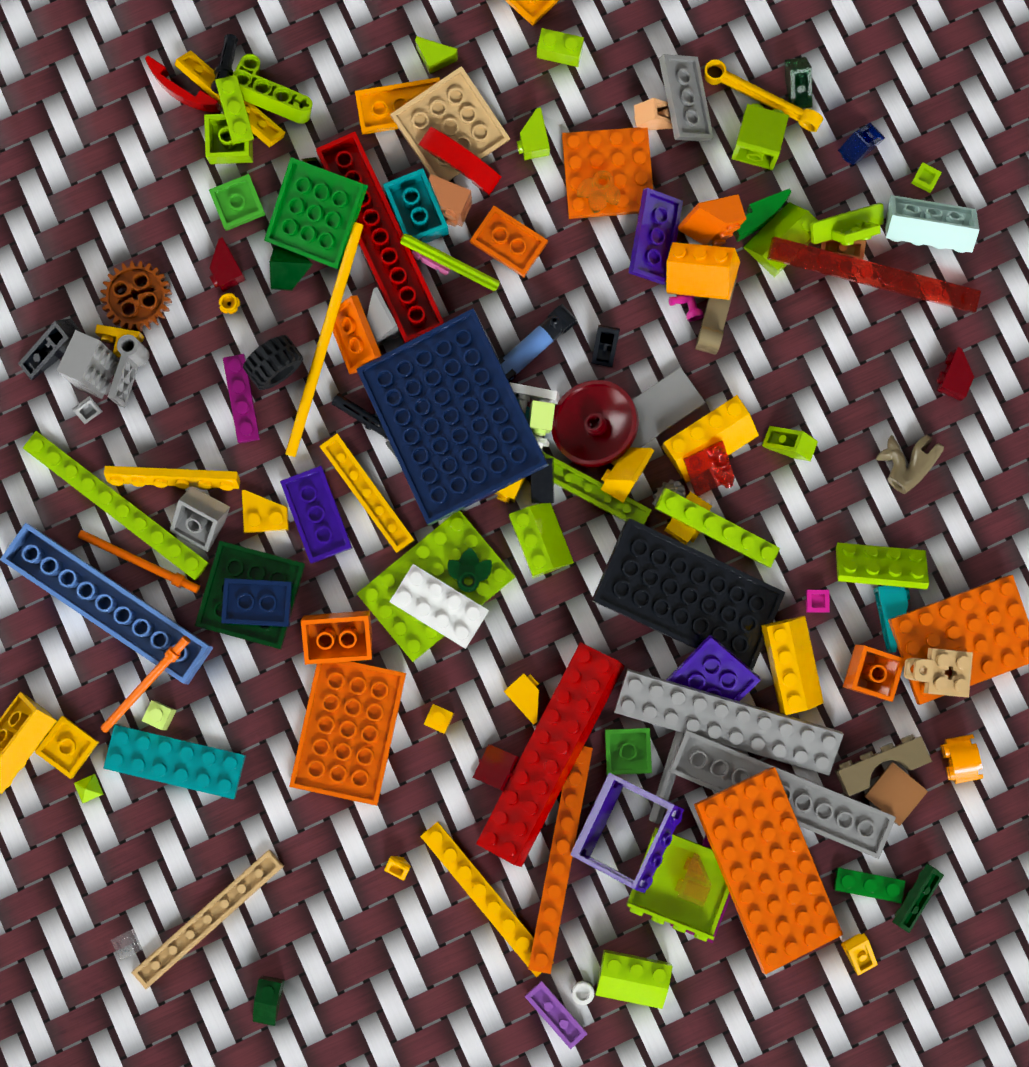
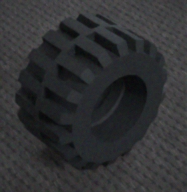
[243,335,303,390]

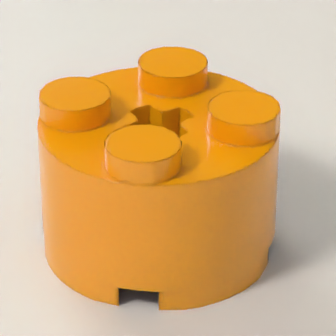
[940,734,983,784]

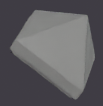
[72,396,103,424]

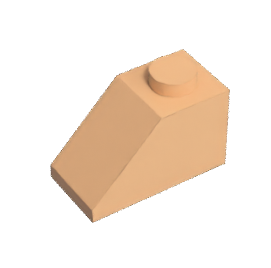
[634,98,673,130]

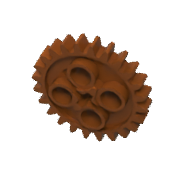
[100,261,172,332]

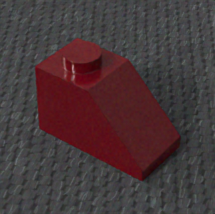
[209,237,246,292]

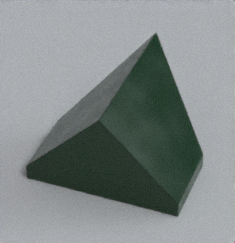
[269,246,313,291]

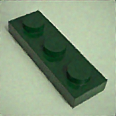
[892,864,944,933]

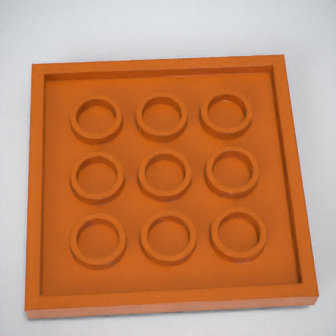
[562,127,653,219]

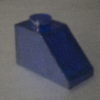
[838,123,885,166]

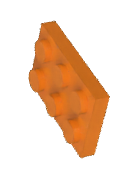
[470,206,548,277]
[333,295,381,374]

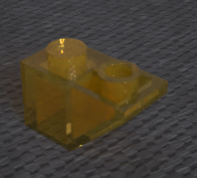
[675,853,712,908]

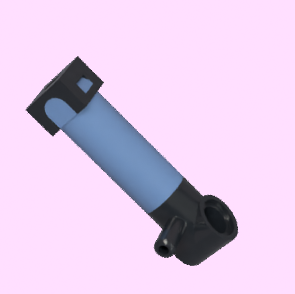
[499,304,577,382]

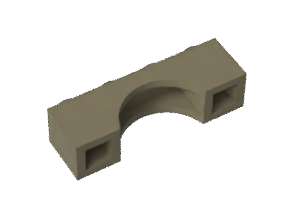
[835,734,932,796]

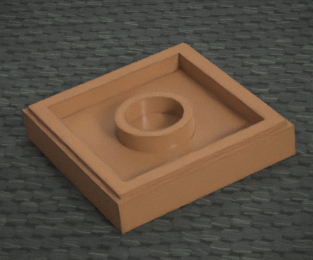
[863,762,928,826]

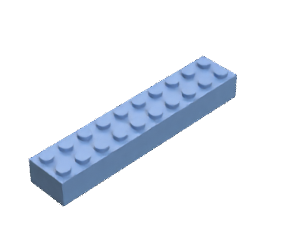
[0,523,213,685]

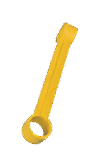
[704,60,823,132]

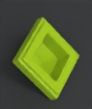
[74,774,104,804]

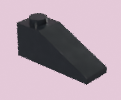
[18,318,82,380]

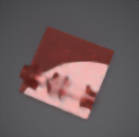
[683,440,735,496]

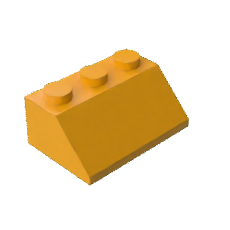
[666,242,740,300]

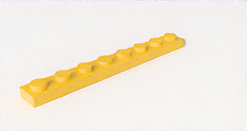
[420,822,554,978]

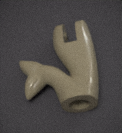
[876,435,944,494]

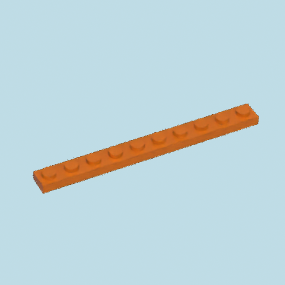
[528,746,593,974]

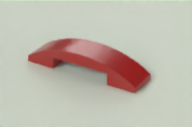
[145,55,221,112]
[418,126,501,195]

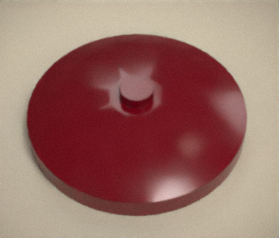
[552,380,639,467]

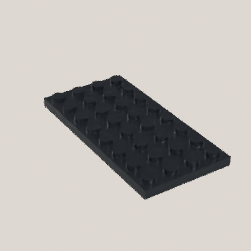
[591,518,785,670]

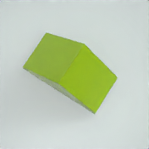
[415,36,458,74]

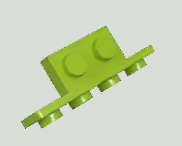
[810,203,884,245]

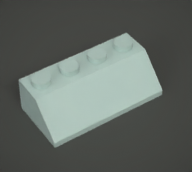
[885,195,980,253]

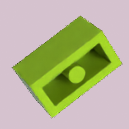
[537,28,584,67]

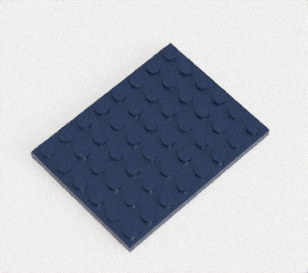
[356,308,549,526]

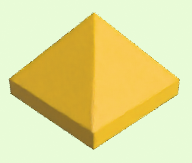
[384,856,411,880]

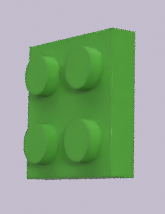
[209,174,266,231]
[605,728,652,775]

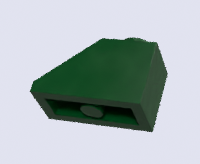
[253,975,285,1026]

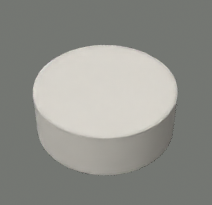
[571,981,594,1005]

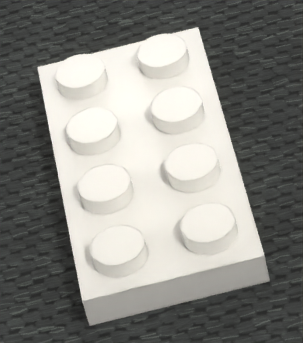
[390,564,489,649]

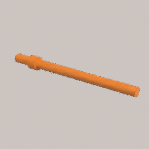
[78,530,200,593]
[100,636,190,733]

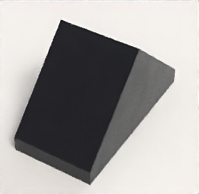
[591,325,620,367]

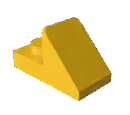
[95,324,144,358]
[841,933,878,976]

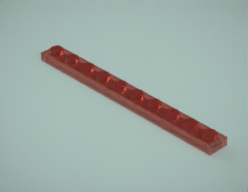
[767,237,981,313]

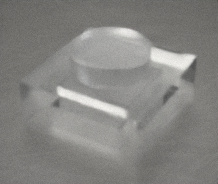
[111,929,143,961]

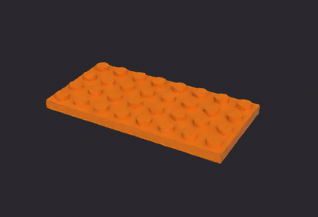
[694,767,843,974]

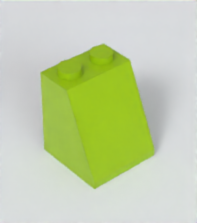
[731,103,789,170]

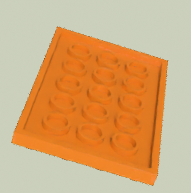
[888,575,1029,705]
[289,661,407,806]

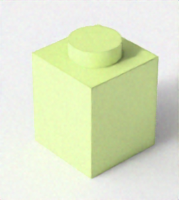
[528,400,555,436]
[142,700,177,731]

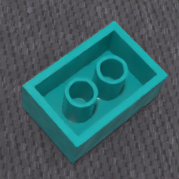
[383,168,449,250]

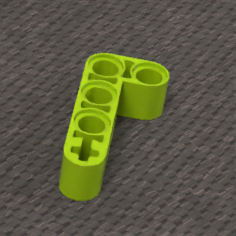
[233,54,313,124]

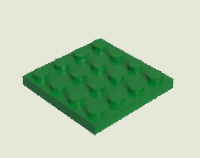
[264,157,368,269]

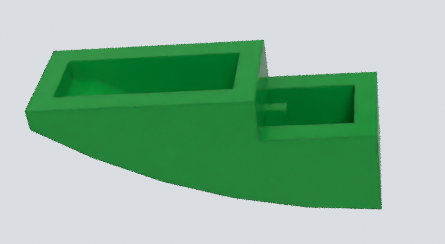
[733,188,791,242]

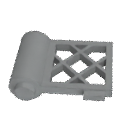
[107,335,150,408]

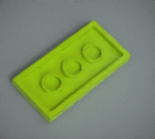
[836,543,929,589]

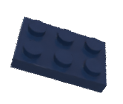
[221,578,293,627]

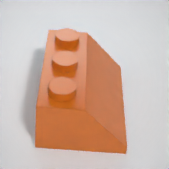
[678,194,746,246]
[301,610,372,665]

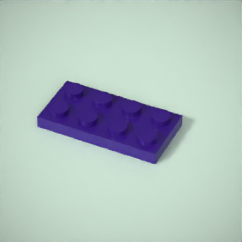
[628,188,683,285]
[280,466,352,564]

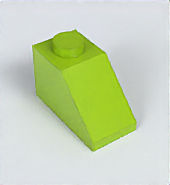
[517,107,550,160]
[762,426,818,462]

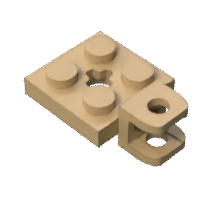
[904,648,973,698]

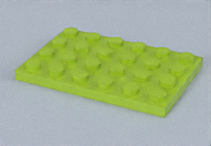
[357,511,515,662]

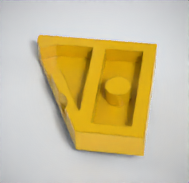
[242,490,289,533]

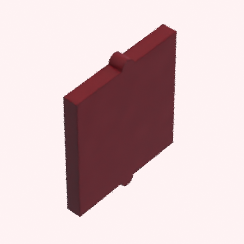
[472,744,519,791]

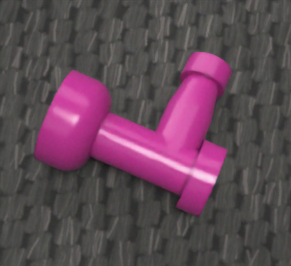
[668,295,704,322]

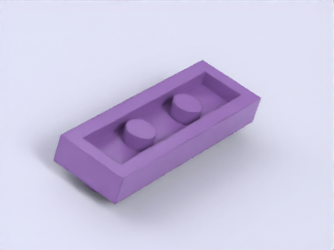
[525,980,587,1050]

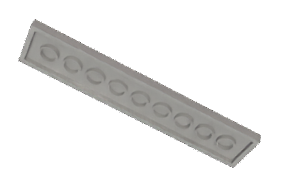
[614,669,844,775]
[669,730,896,859]

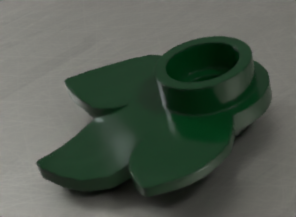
[448,548,492,592]

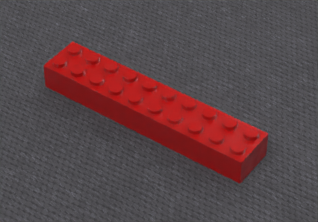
[316,131,444,344]
[476,642,625,867]

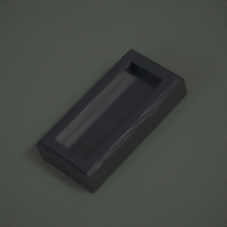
[531,458,554,503]

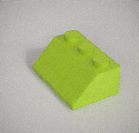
[743,202,818,277]
[509,503,574,579]
[595,950,673,1009]

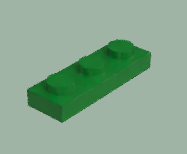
[833,867,905,903]

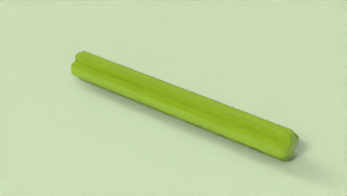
[400,233,500,291]

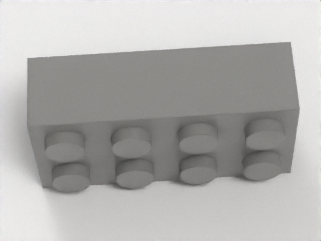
[56,330,120,399]

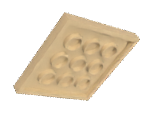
[390,66,510,181]

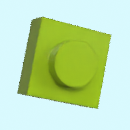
[911,162,942,193]

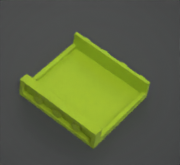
[626,827,729,942]

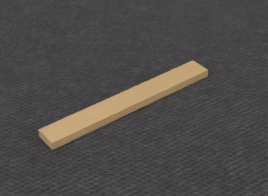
[131,849,284,989]

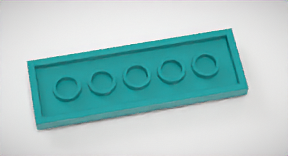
[103,725,246,799]

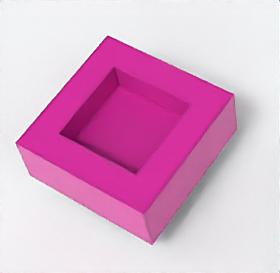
[806,590,830,613]

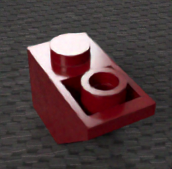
[936,347,974,401]

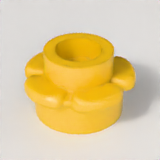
[219,293,240,314]

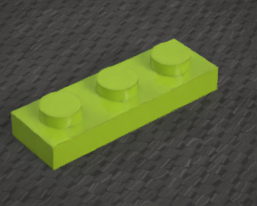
[215,75,254,145]

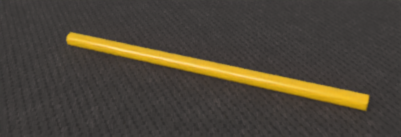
[285,222,364,457]

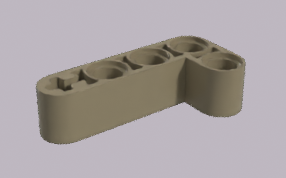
[695,274,738,355]

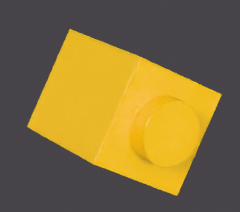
[424,704,454,734]

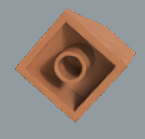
[429,174,472,227]

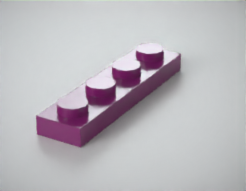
[223,354,260,444]

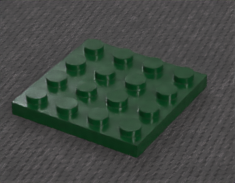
[195,541,306,649]

